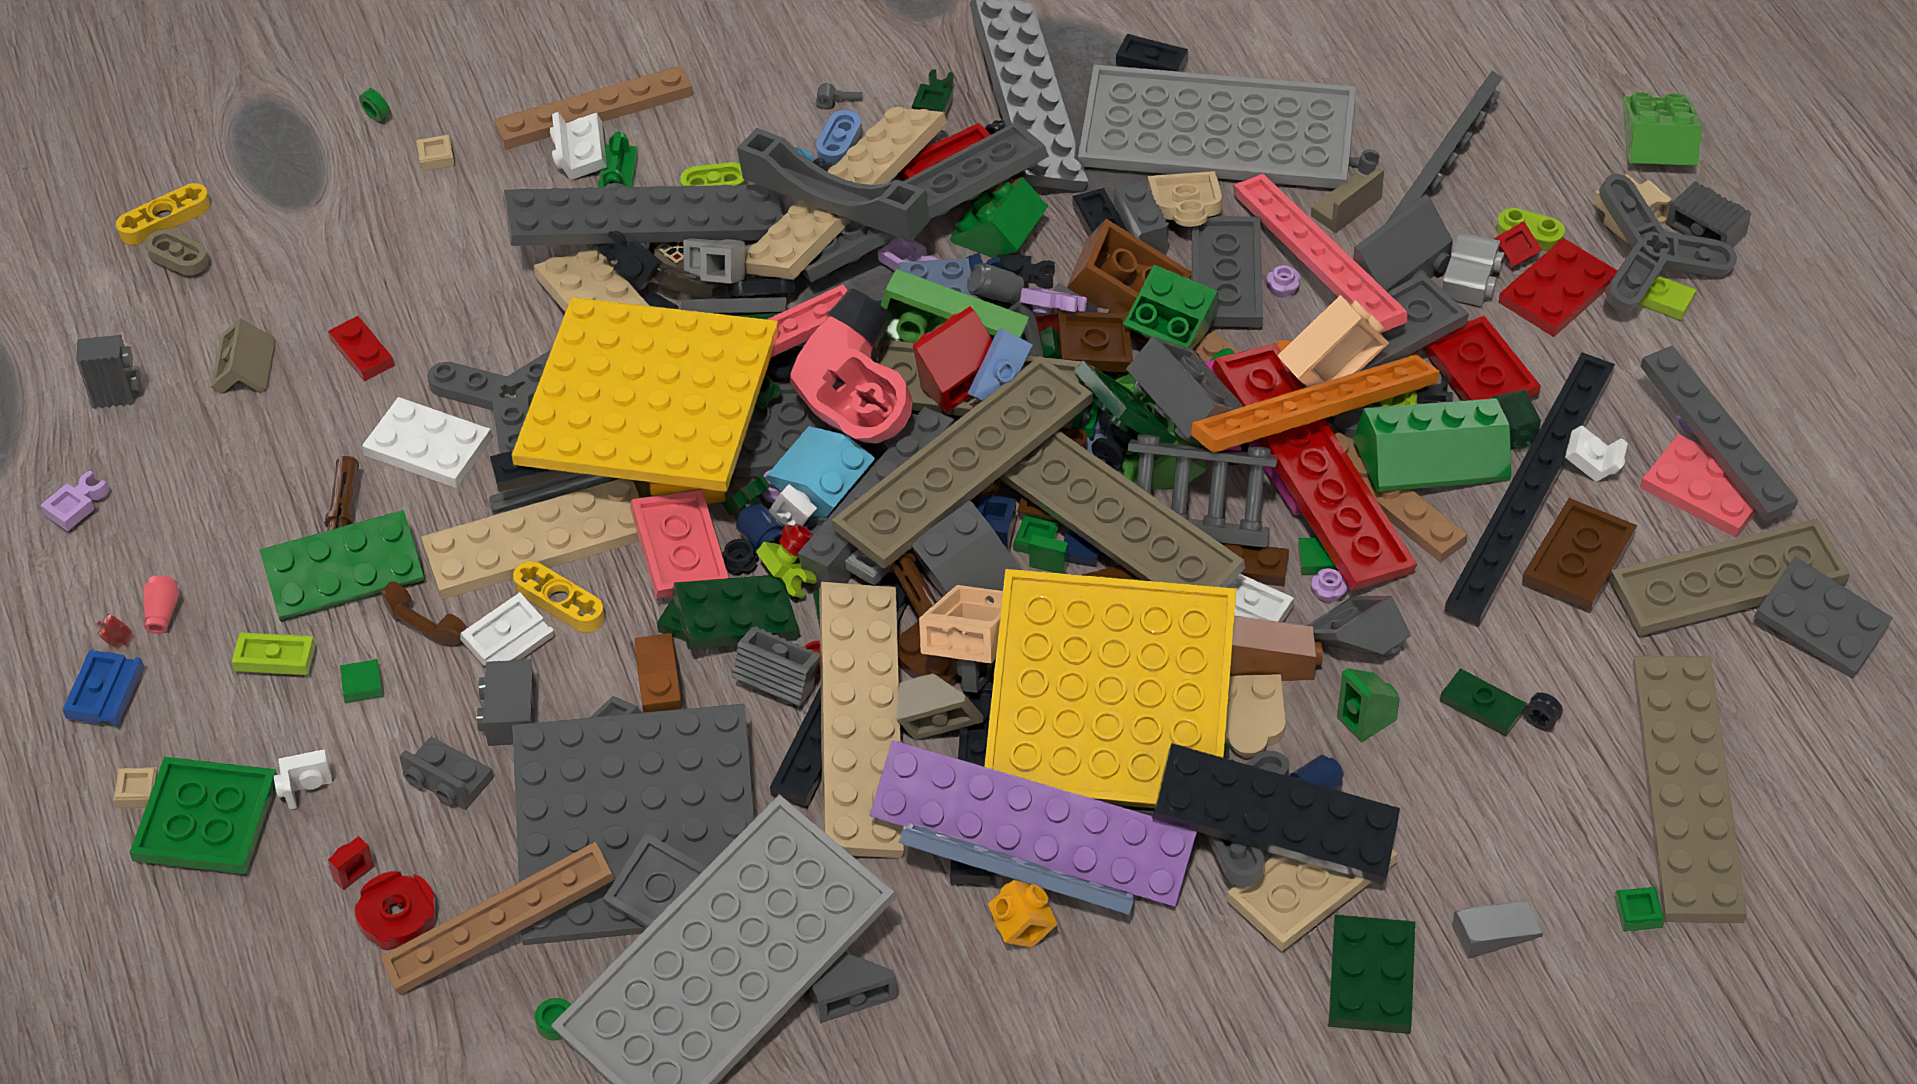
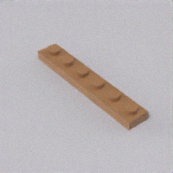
[494,65,693,150]
[381,841,615,995]

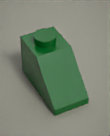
[1337,668,1400,743]

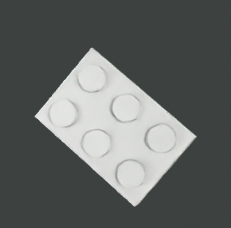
[362,397,492,488]

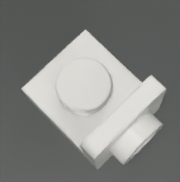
[1565,426,1628,482]
[769,484,817,526]
[274,749,333,810]

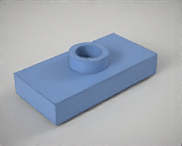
[968,328,1033,401]

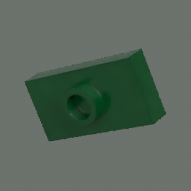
[1440,668,1527,736]

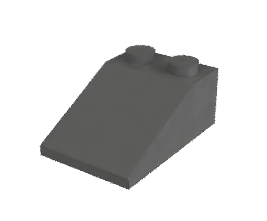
[911,500,1021,603]

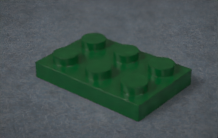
[1075,361,1177,444]
[672,575,799,649]
[1328,914,1416,1034]

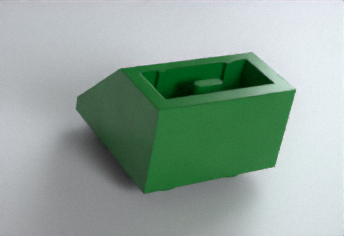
[949,177,1048,258]
[1123,265,1219,349]

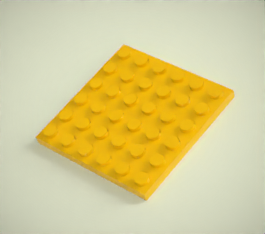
[511,297,779,492]
[985,569,1236,808]

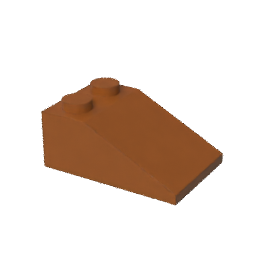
[1067,219,1192,311]

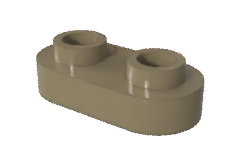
[145,229,209,275]

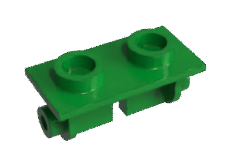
[598,131,638,188]

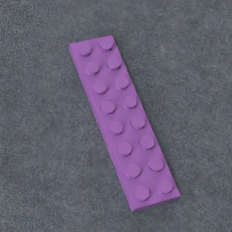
[869,740,1197,907]

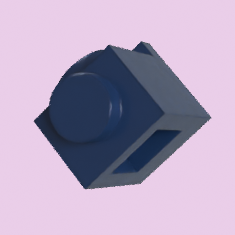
[976,494,1016,551]

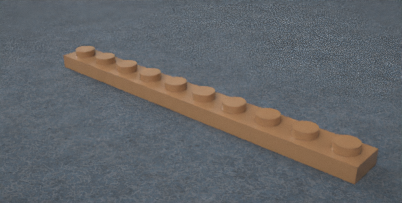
[1192,331,1468,563]

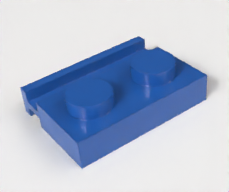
[62,650,144,727]

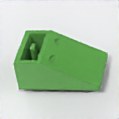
[1623,92,1702,166]

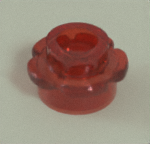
[96,614,132,647]

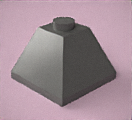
[1307,596,1411,657]

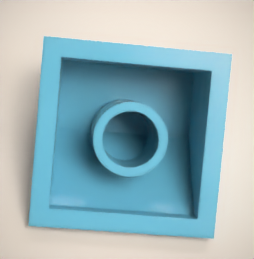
[765,426,875,518]

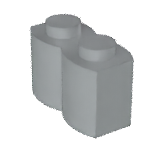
[1442,232,1505,307]

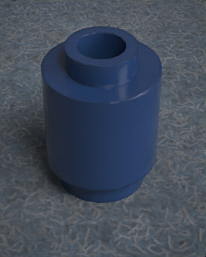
[736,504,784,551]
[1289,755,1344,790]

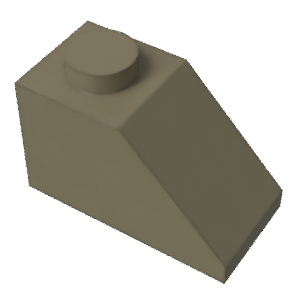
[897,673,983,740]

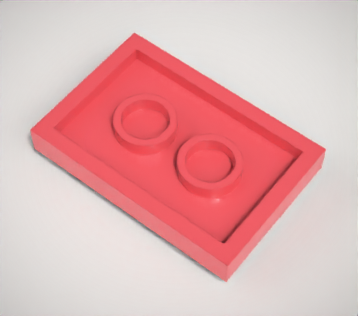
[1640,434,1757,538]
[630,490,729,599]

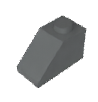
[807,952,897,1023]

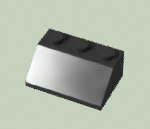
[1353,195,1453,292]
[1127,336,1244,443]

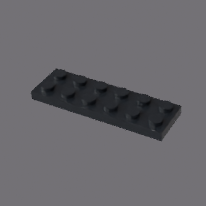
[1152,743,1400,884]

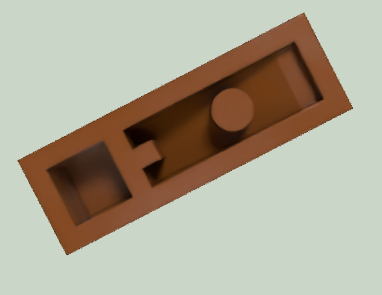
[634,633,682,713]

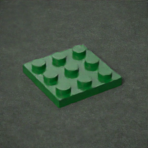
[129,757,277,874]

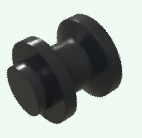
[1091,423,1136,470]

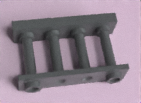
[1128,434,1278,548]

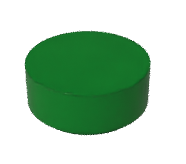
[359,88,391,122]
[534,998,571,1041]

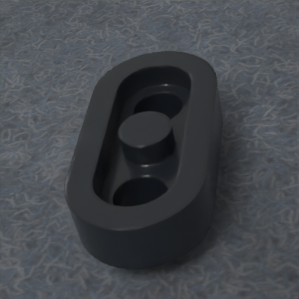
[727,277,797,299]

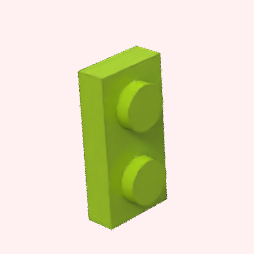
[231,632,316,675]

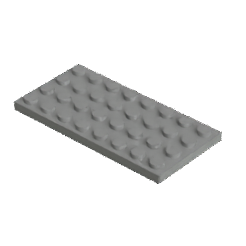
[1078,65,1356,188]
[551,794,896,1084]

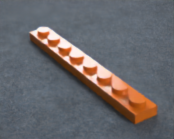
[1191,354,1439,453]

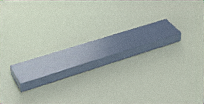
[899,823,1134,914]

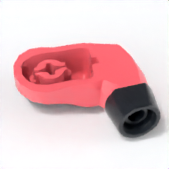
[790,288,913,443]

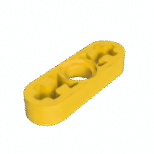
[116,183,210,245]
[513,561,605,633]

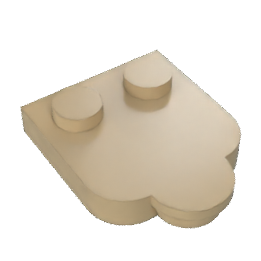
[1148,171,1222,227]
[1225,674,1286,759]

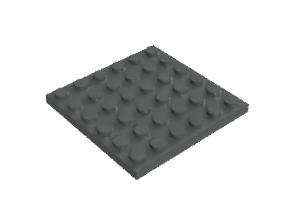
[512,703,754,945]

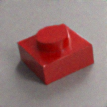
[1494,221,1542,270]
[327,836,374,890]

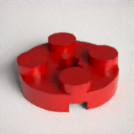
[354,871,436,950]

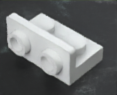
[550,112,607,180]

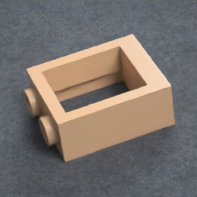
[1277,295,1389,387]
[919,585,1003,663]

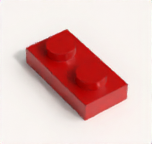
[328,316,395,382]

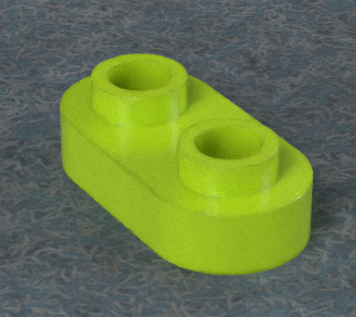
[680,162,748,186]
[1496,208,1565,251]

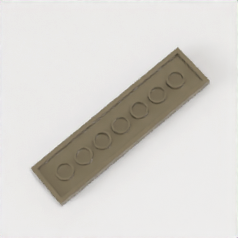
[832,356,1093,569]
[999,430,1246,588]
[1632,656,1747,923]

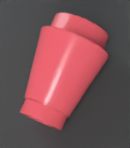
[143,575,180,634]

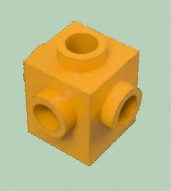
[988,880,1058,948]

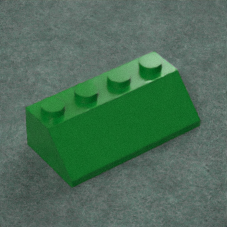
[1353,398,1512,492]

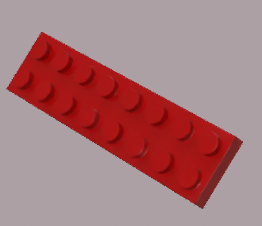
[1212,343,1418,591]

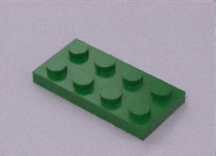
[259,510,424,622]

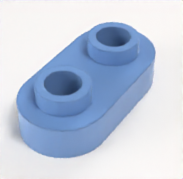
[816,110,862,164]

